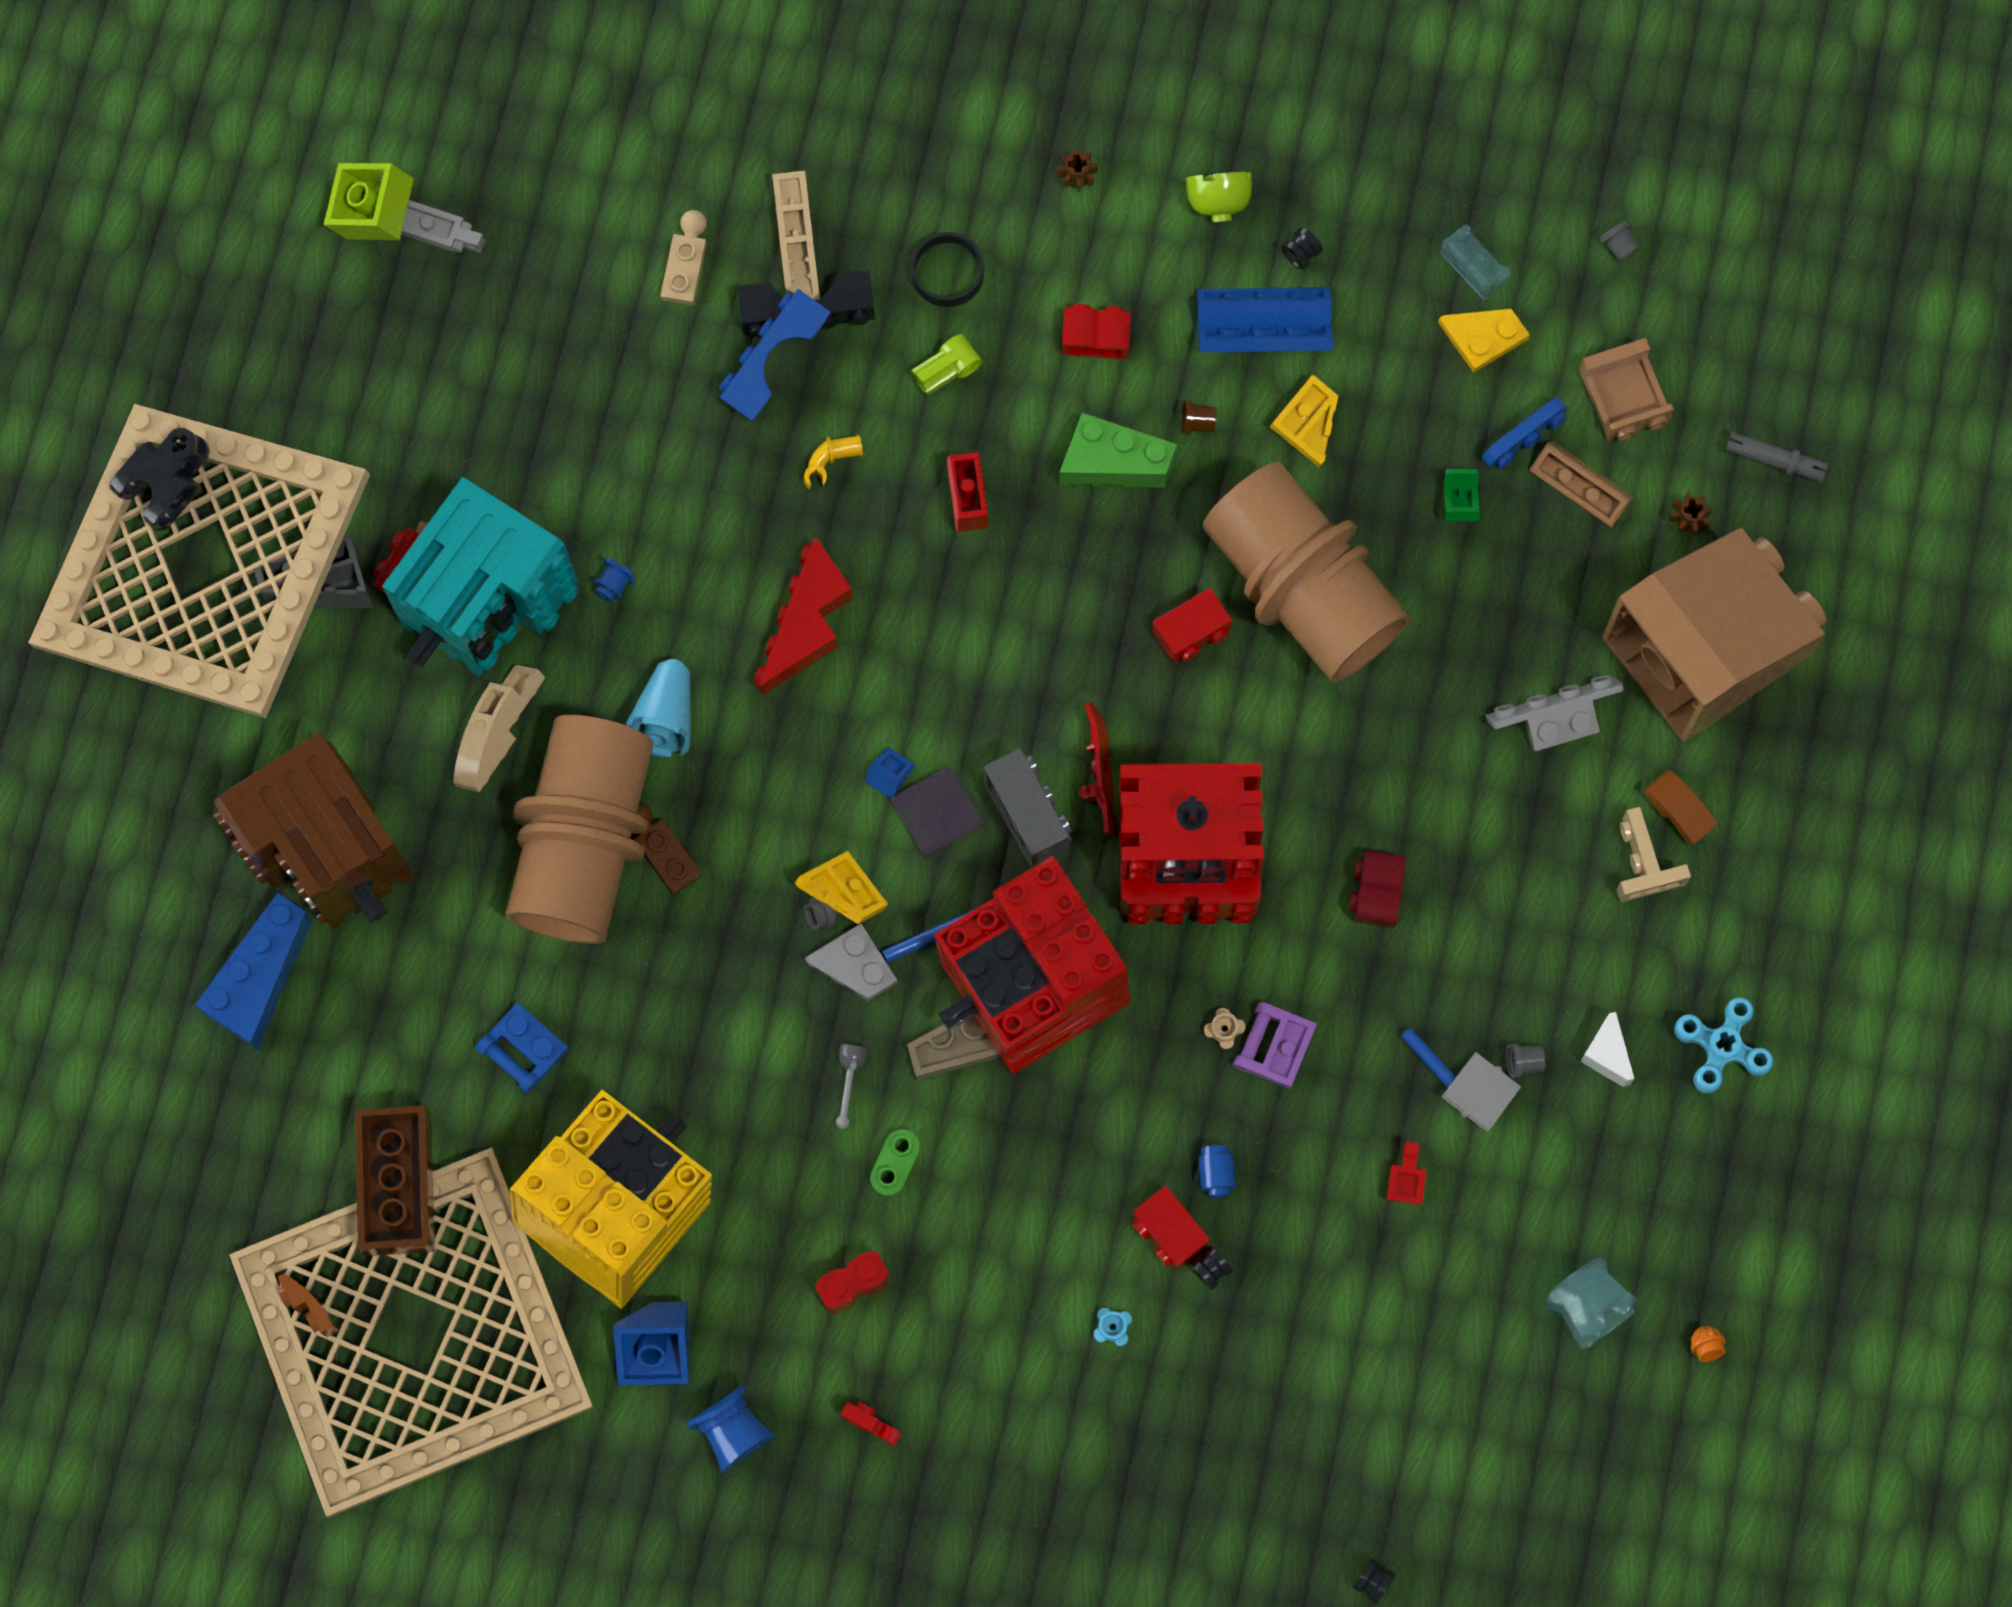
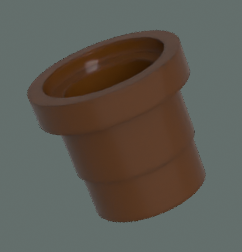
[1181,400,1216,434]

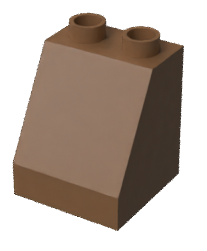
[1602,527,1826,743]

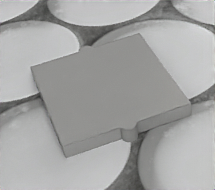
[1442,1052,1521,1132]

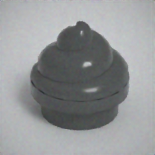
[804,897,839,930]

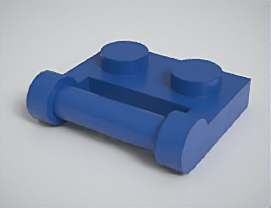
[475,1002,569,1094]

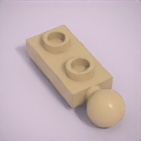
[660,210,707,306]

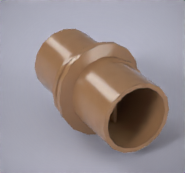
[1203,462,1411,683]
[506,715,654,944]

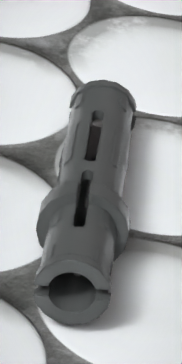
[1725,431,1829,483]

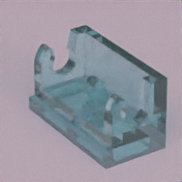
[1440,224,1512,300]

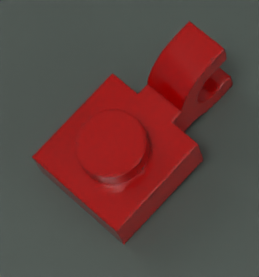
[1386,1142,1427,1206]

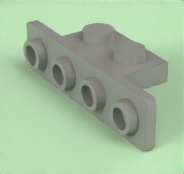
[1486,675,1624,751]

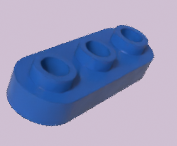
[1482,397,1568,469]

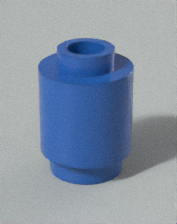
[1198,1145,1236,1198]

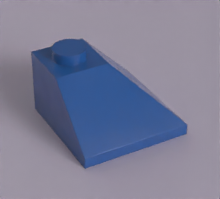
[613,1301,689,1385]

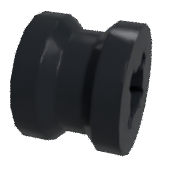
[1281,227,1323,270]
[1189,1245,1233,1290]
[1353,1558,1396,1604]

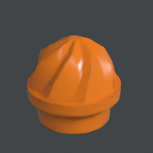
[1691,1326,1726,1362]

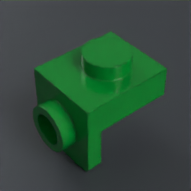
[1443,469,1480,521]

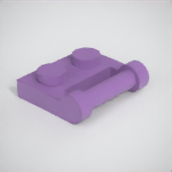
[1233,1002,1317,1089]

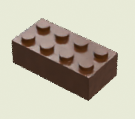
[355,1105,435,1256]

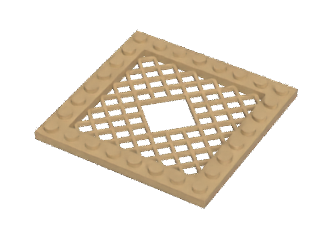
[28,404,370,718]
[229,1147,594,1518]

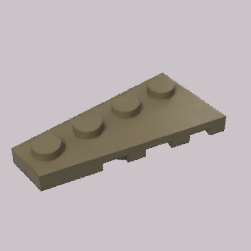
[907,1016,1001,1080]

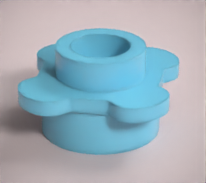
[1094,1308,1132,1346]

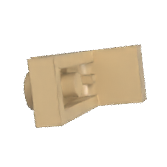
[1616,807,1691,903]

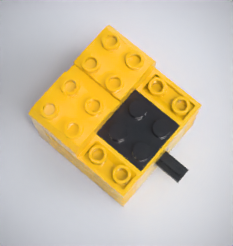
[510,1090,712,1309]

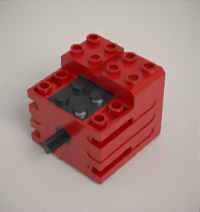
[1119,763,1264,925]
[934,856,1130,1075]

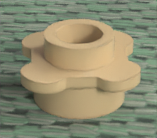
[1204,1008,1245,1049]

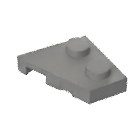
[805,924,898,1001]

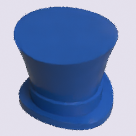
[685,1383,777,1474]

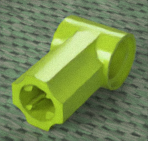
[912,334,983,396]

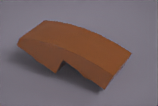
[1643,770,1718,845]
[277,1274,339,1338]

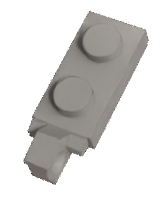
[401,200,485,253]

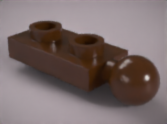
[634,803,702,896]

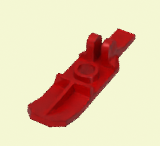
[1079,701,1115,836]

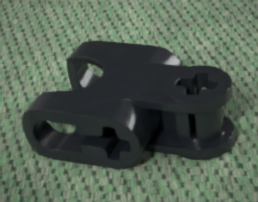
[110,428,210,531]

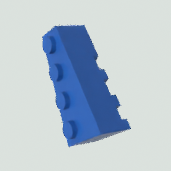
[195,893,312,1051]

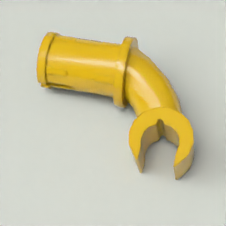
[803,435,863,490]

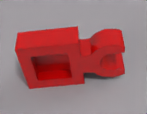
[841,1401,901,1447]

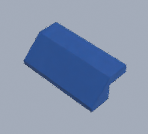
[1197,287,1333,352]

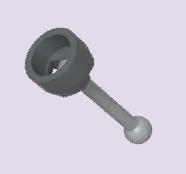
[836,1044,868,1129]

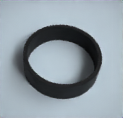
[911,232,984,307]

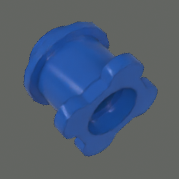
[592,557,636,602]

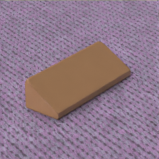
[1529,441,1634,527]

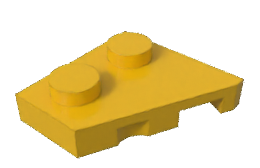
[1438,309,1530,373]
[1270,375,1338,467]
[795,851,888,924]

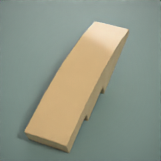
[772,171,820,301]

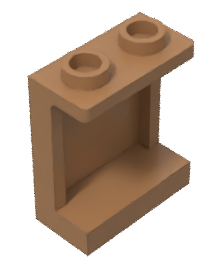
[1579,338,1674,441]

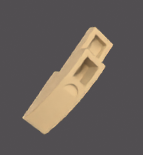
[453,665,545,792]

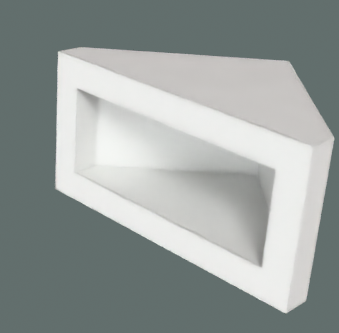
[1580,1012,1634,1087]

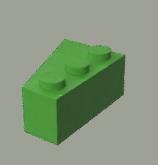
[1059,413,1177,488]

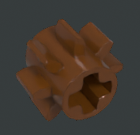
[1057,148,1098,192]
[1669,492,1713,536]

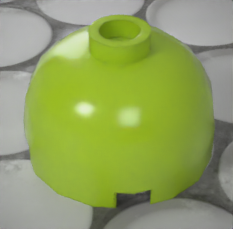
[1186,172,1252,222]

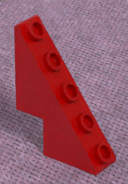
[754,538,853,695]

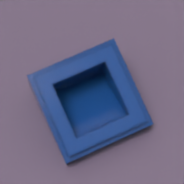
[865,747,916,798]

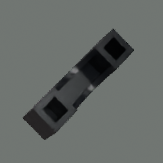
[737,270,875,337]

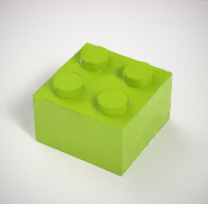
[324,163,414,240]

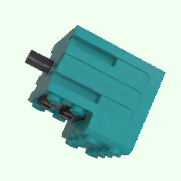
[382,477,579,677]

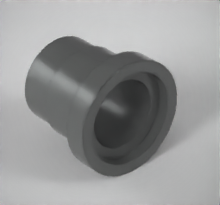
[1599,220,1640,261]
[1506,1043,1545,1078]

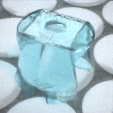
[1545,1258,1637,1349]

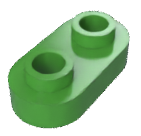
[870,1129,920,1198]

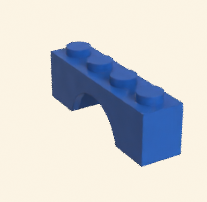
[719,289,831,421]

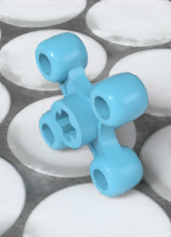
[1674,997,1773,1094]

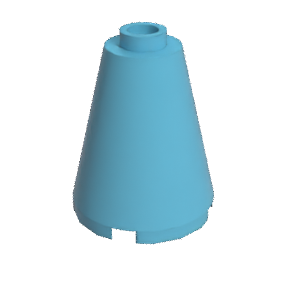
[625,659,691,757]

